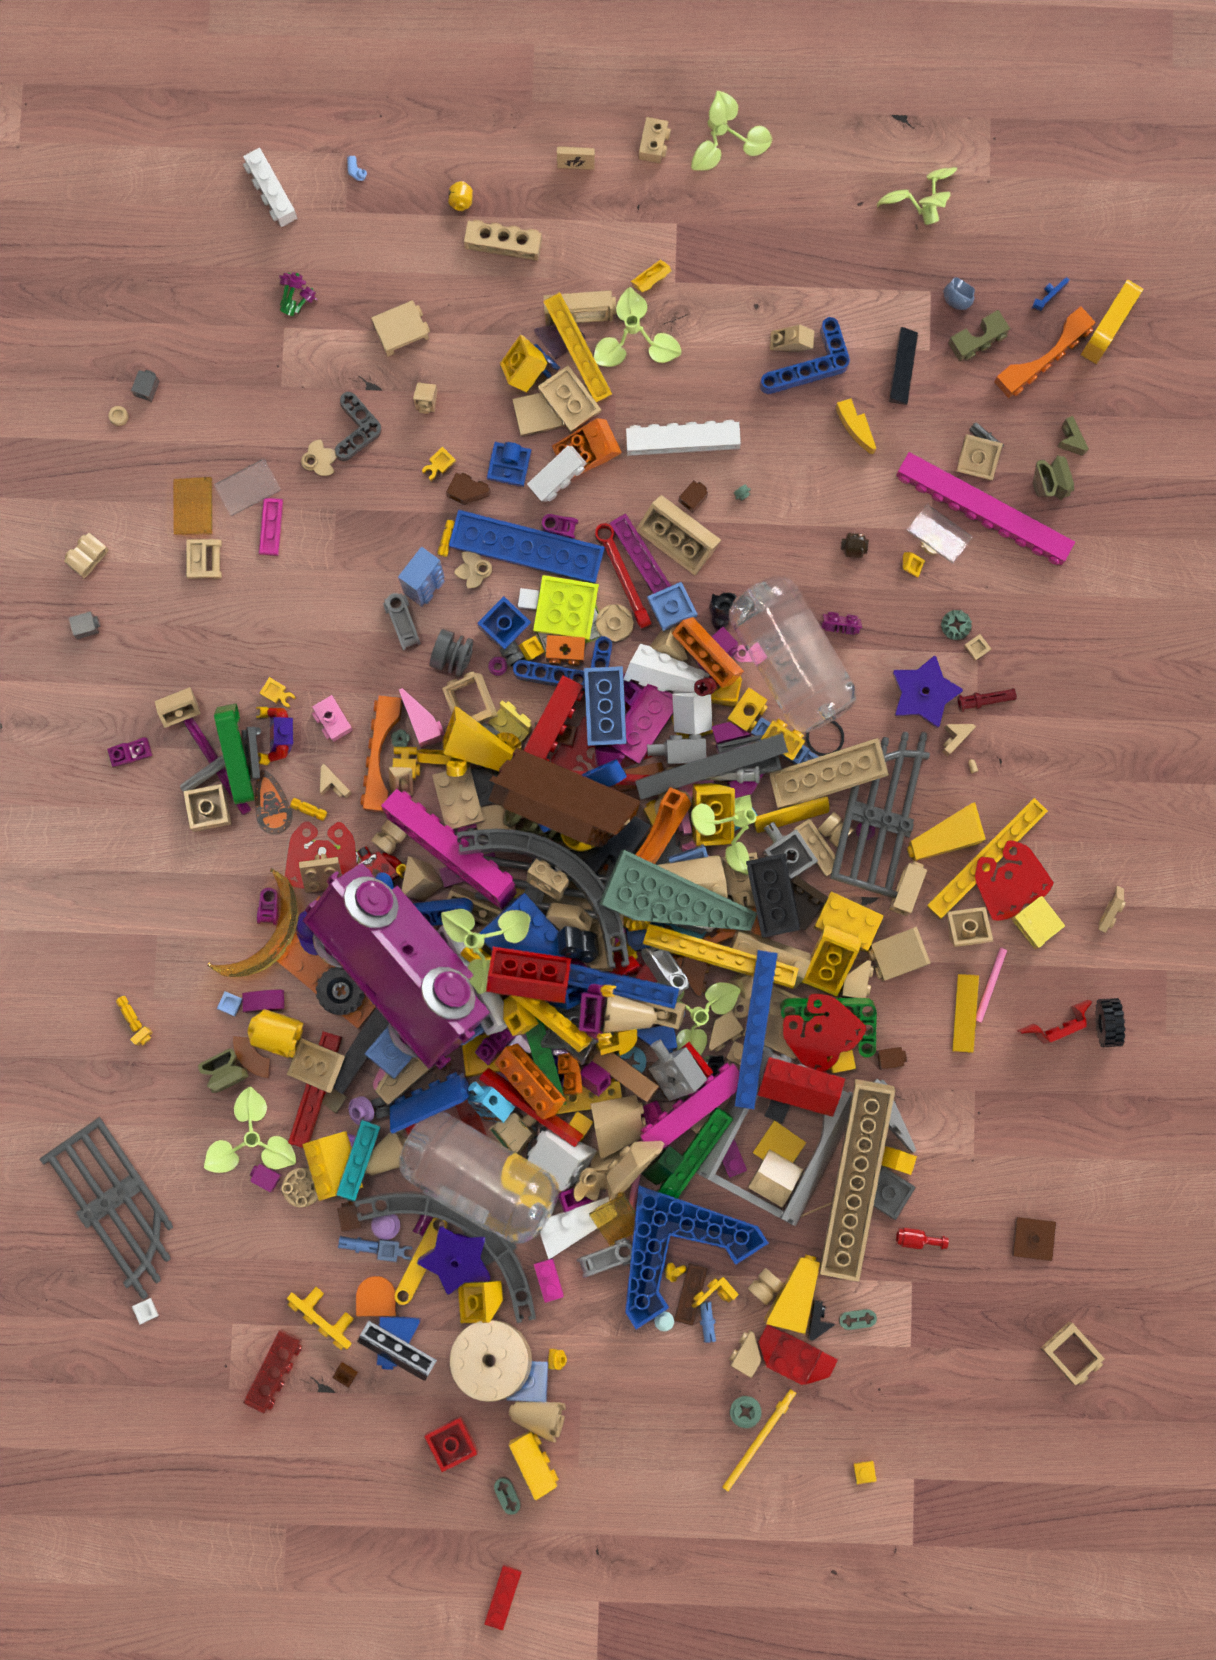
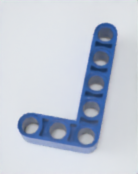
[760,317,850,394]
[513,636,612,692]
[537,759,627,833]
[375,872,474,926]

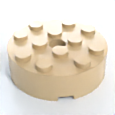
[450,1320,532,1402]

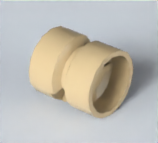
[818,812,854,847]
[371,819,407,855]
[747,1268,784,1306]

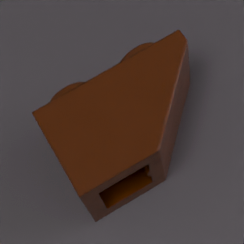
[446,473,491,505]
[681,956,710,997]

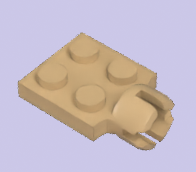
[720,852,758,910]

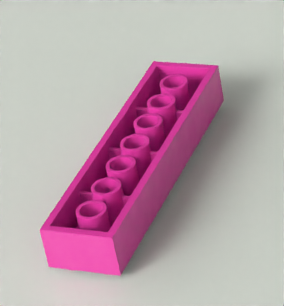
[381,789,517,910]

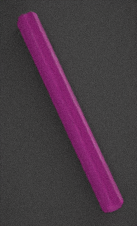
[183,717,251,815]

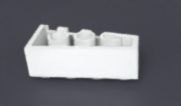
[623,644,710,694]
[536,1196,617,1259]

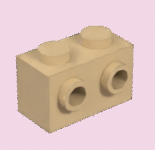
[639,117,671,163]
[155,687,200,728]

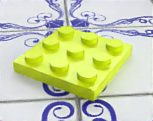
[533,575,599,641]

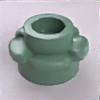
[733,484,751,501]
[391,729,410,747]

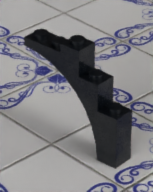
[531,816,651,885]

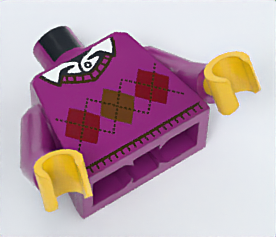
[579,984,616,1046]

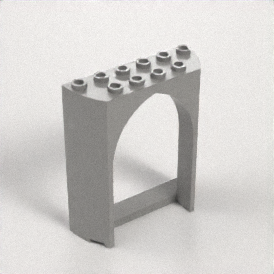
[696,1046,852,1226]

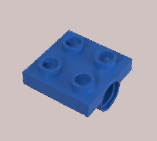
[487,442,532,487]

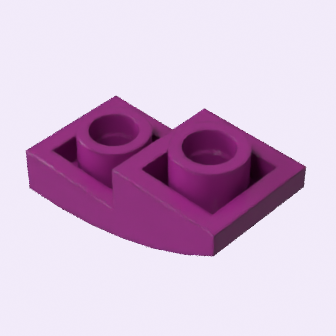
[107,737,152,767]
[242,990,284,1013]
[475,1027,515,1065]

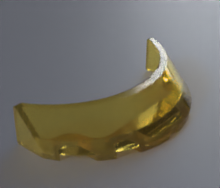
[207,868,299,977]

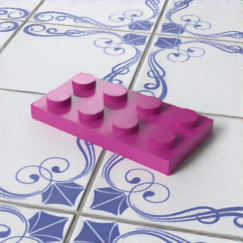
[609,684,673,765]

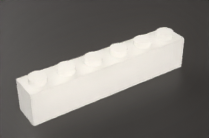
[626,420,741,456]
[437,926,507,1035]

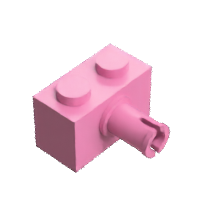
[312,695,353,742]

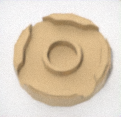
[596,604,633,642]

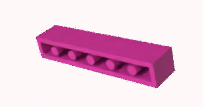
[640,1063,739,1149]

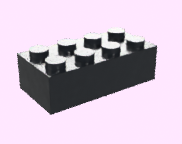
[746,853,802,938]

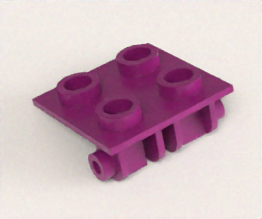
[821,612,862,635]

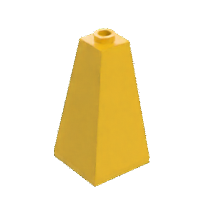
[442,706,515,771]
[907,802,986,861]
[764,1254,820,1334]

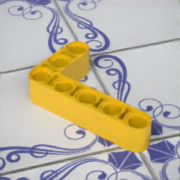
[1081,279,1143,364]

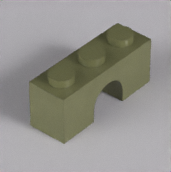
[948,310,1010,362]

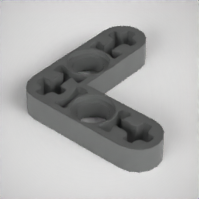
[335,392,381,461]

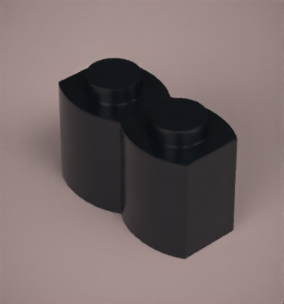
[557,926,599,963]

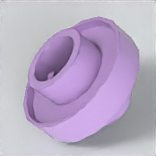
[348,1096,374,1125]
[371,1214,400,1240]

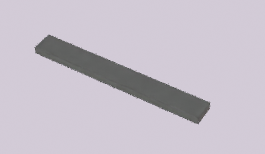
[635,733,788,800]

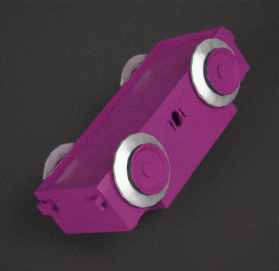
[303,863,490,1069]

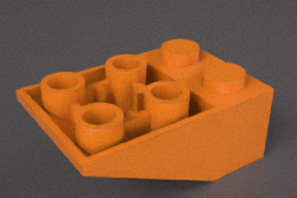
[552,418,622,478]

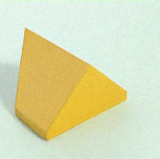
[711,676,742,708]

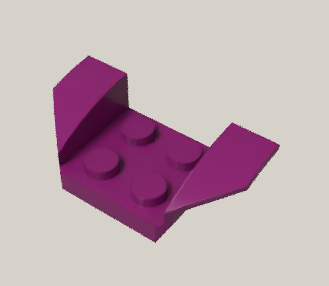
[712,722,764,799]

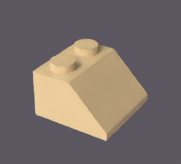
[748,1149,803,1207]

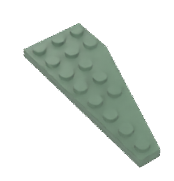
[599,850,757,931]

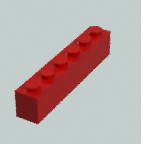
[524,675,585,761]

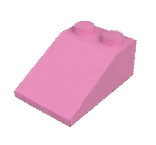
[399,688,444,749]

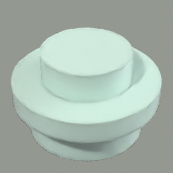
[654,1311,674,1331]

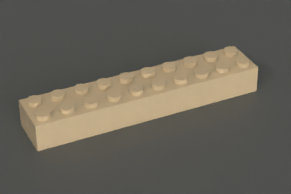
[820,1079,895,1282]

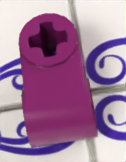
[541,514,578,539]
[257,888,280,925]

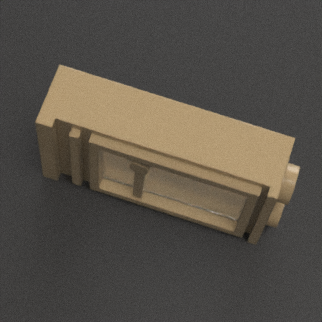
[543,291,616,326]

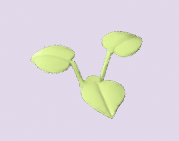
[691,91,772,170]
[877,167,957,224]
[594,287,682,367]
[691,795,756,875]
[441,909,531,994]
[656,982,741,1056]
[204,1087,296,1173]

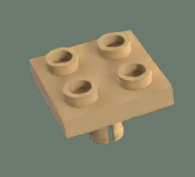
[299,853,342,893]

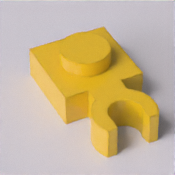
[422,447,456,481]
[260,677,296,708]

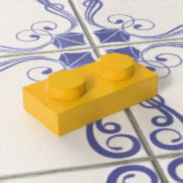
[631,260,672,293]

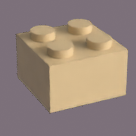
[184,784,232,832]

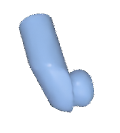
[347,156,367,181]

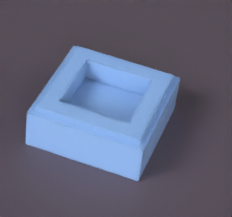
[217,991,243,1016]

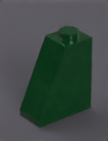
[641,1145,685,1186]

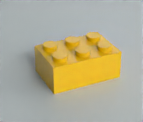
[813,891,884,952]
[801,924,861,996]

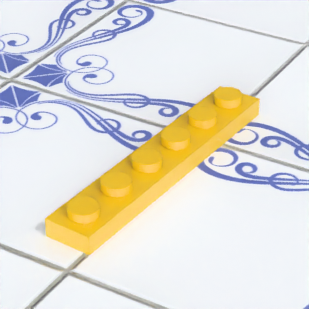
[543,292,612,402]

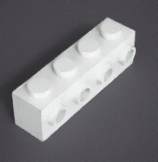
[243,148,297,227]

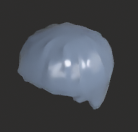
[943,277,975,310]

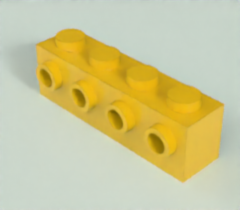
[556,1078,622,1114]

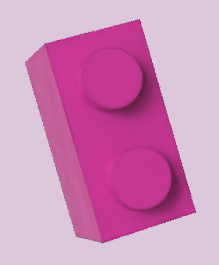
[534,1258,564,1303]

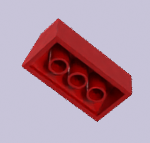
[486,947,571,1003]
[757,1057,845,1117]

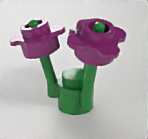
[279,272,318,316]

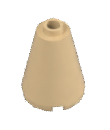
[603,994,657,1033]
[365,1130,417,1176]
[509,1401,566,1442]

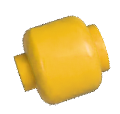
[448,181,473,211]

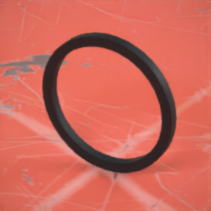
[806,718,844,756]

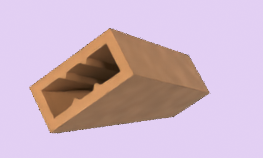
[591,1048,660,1103]

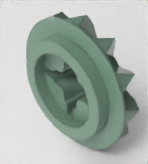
[941,610,972,640]
[730,1396,761,1428]

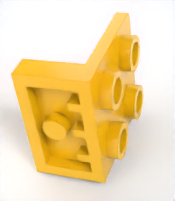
[760,718,805,760]

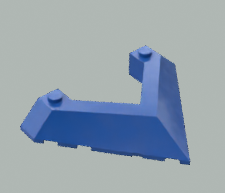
[625,1186,769,1329]

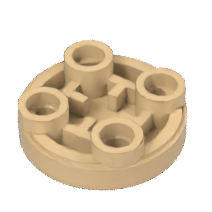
[281,1168,318,1207]

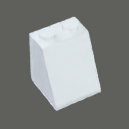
[526,1130,597,1191]

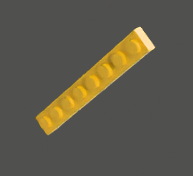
[927,798,1048,919]
[643,924,799,988]
[460,947,592,1052]

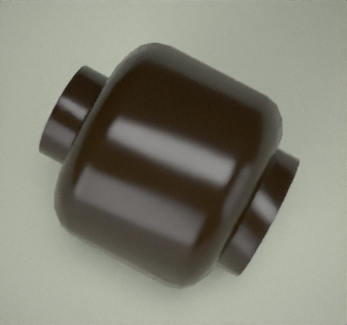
[841,533,869,558]

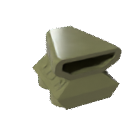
[1033,455,1074,501]
[198,1049,249,1094]

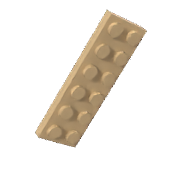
[769,738,889,810]

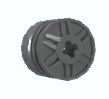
[429,629,474,677]

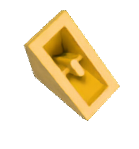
[881,1146,917,1175]

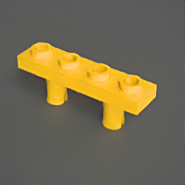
[287,1286,354,1350]

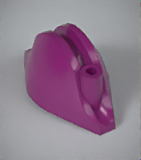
[595,745,625,767]

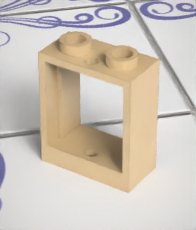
[442,671,498,724]
[888,862,927,916]
[1041,1322,1104,1385]

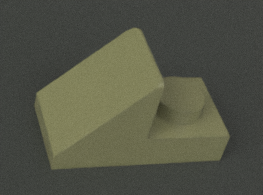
[1057,416,1089,456]

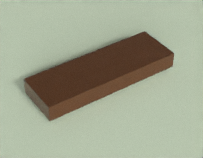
[674,1263,708,1326]

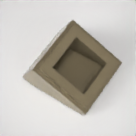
[322,1088,348,1113]

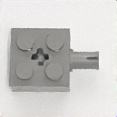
[647,734,706,764]
[763,822,818,880]
[649,1039,707,1101]

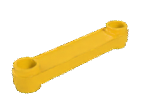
[394,1218,448,1305]

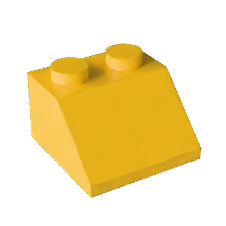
[500,334,547,392]

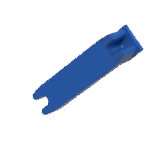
[1031,277,1069,311]

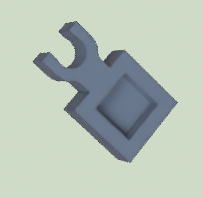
[376,1239,412,1262]

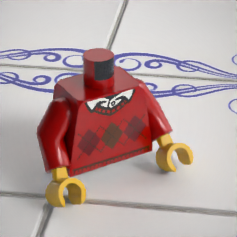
[356,846,406,881]

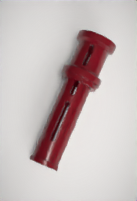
[694,678,721,696]
[957,688,1017,712]

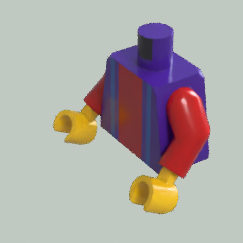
[256,707,293,765]

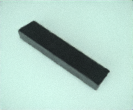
[889,327,918,405]
[357,1321,437,1381]

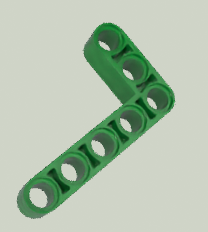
[214,703,254,805]
[780,998,877,1058]

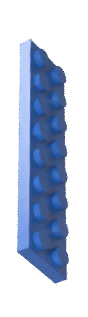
[449,510,605,584]

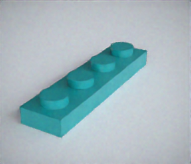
[336,1120,380,1202]

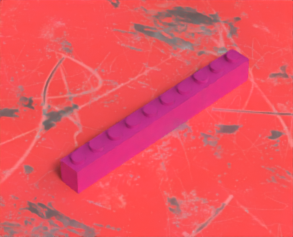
[896,452,1075,565]

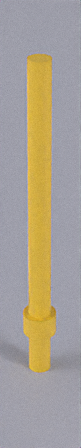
[722,1389,797,1492]

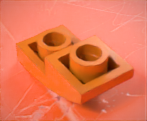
[558,1053,582,1095]

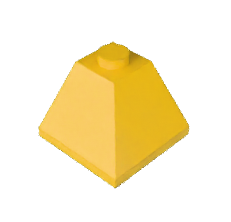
[458,1281,503,1323]

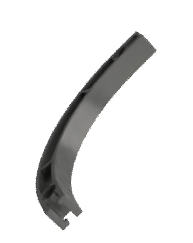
[457,829,629,969]
[355,1191,536,1323]

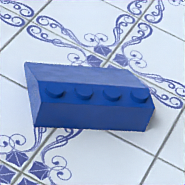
[479,893,565,957]
[390,1072,471,1134]

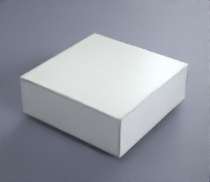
[518,588,539,610]
[132,1298,159,1324]

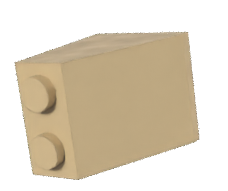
[868,927,930,982]
[591,1095,646,1158]

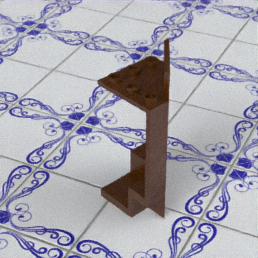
[488,748,640,848]

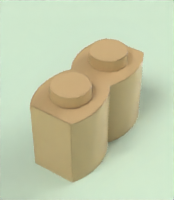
[64,533,109,578]

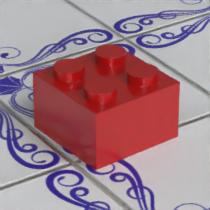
[424,1416,479,1472]

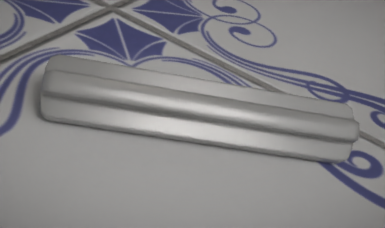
[180,755,225,792]

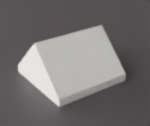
[672,692,712,735]

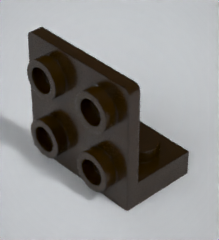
[792,875,828,930]

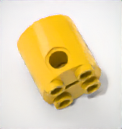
[247,1009,304,1058]

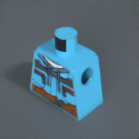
[468,1082,515,1123]

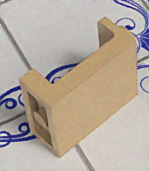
[372,300,430,356]

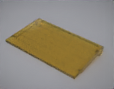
[173,477,212,535]
[589,1192,636,1246]

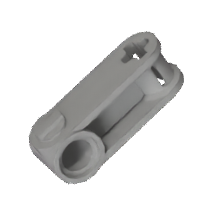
[383,593,421,650]
[641,947,689,996]
[576,1238,632,1278]

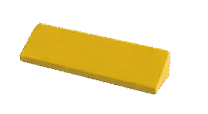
[754,796,830,833]
[952,974,979,1053]

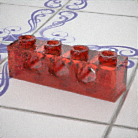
[243,1329,303,1414]

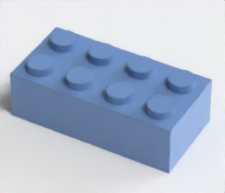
[398,546,445,607]
[584,666,626,746]

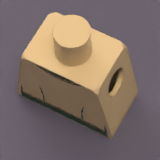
[489,1112,537,1158]

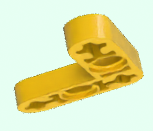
[417,749,471,777]

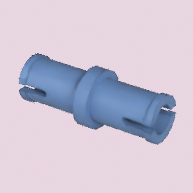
[338,1236,379,1254]
[700,1301,716,1343]

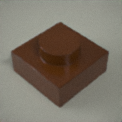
[556,724,577,747]
[332,1362,358,1388]

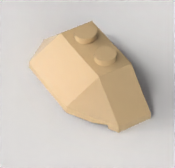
[606,1141,664,1204]

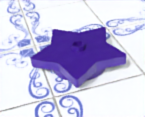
[893,656,963,728]
[417,1226,491,1295]

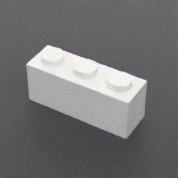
[527,446,587,502]

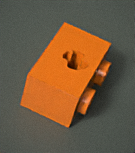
[546,635,585,666]

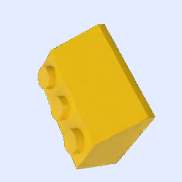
[692,783,735,846]
[302,1131,363,1201]
[509,1431,559,1500]

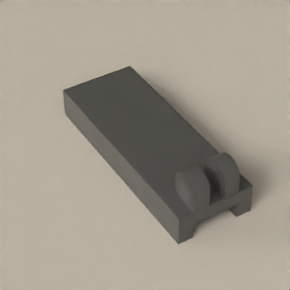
[242,727,261,781]

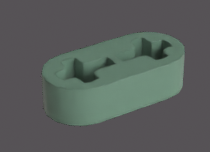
[839,1309,877,1330]
[494,1477,521,1515]

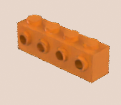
[671,617,744,688]
[494,1043,566,1120]

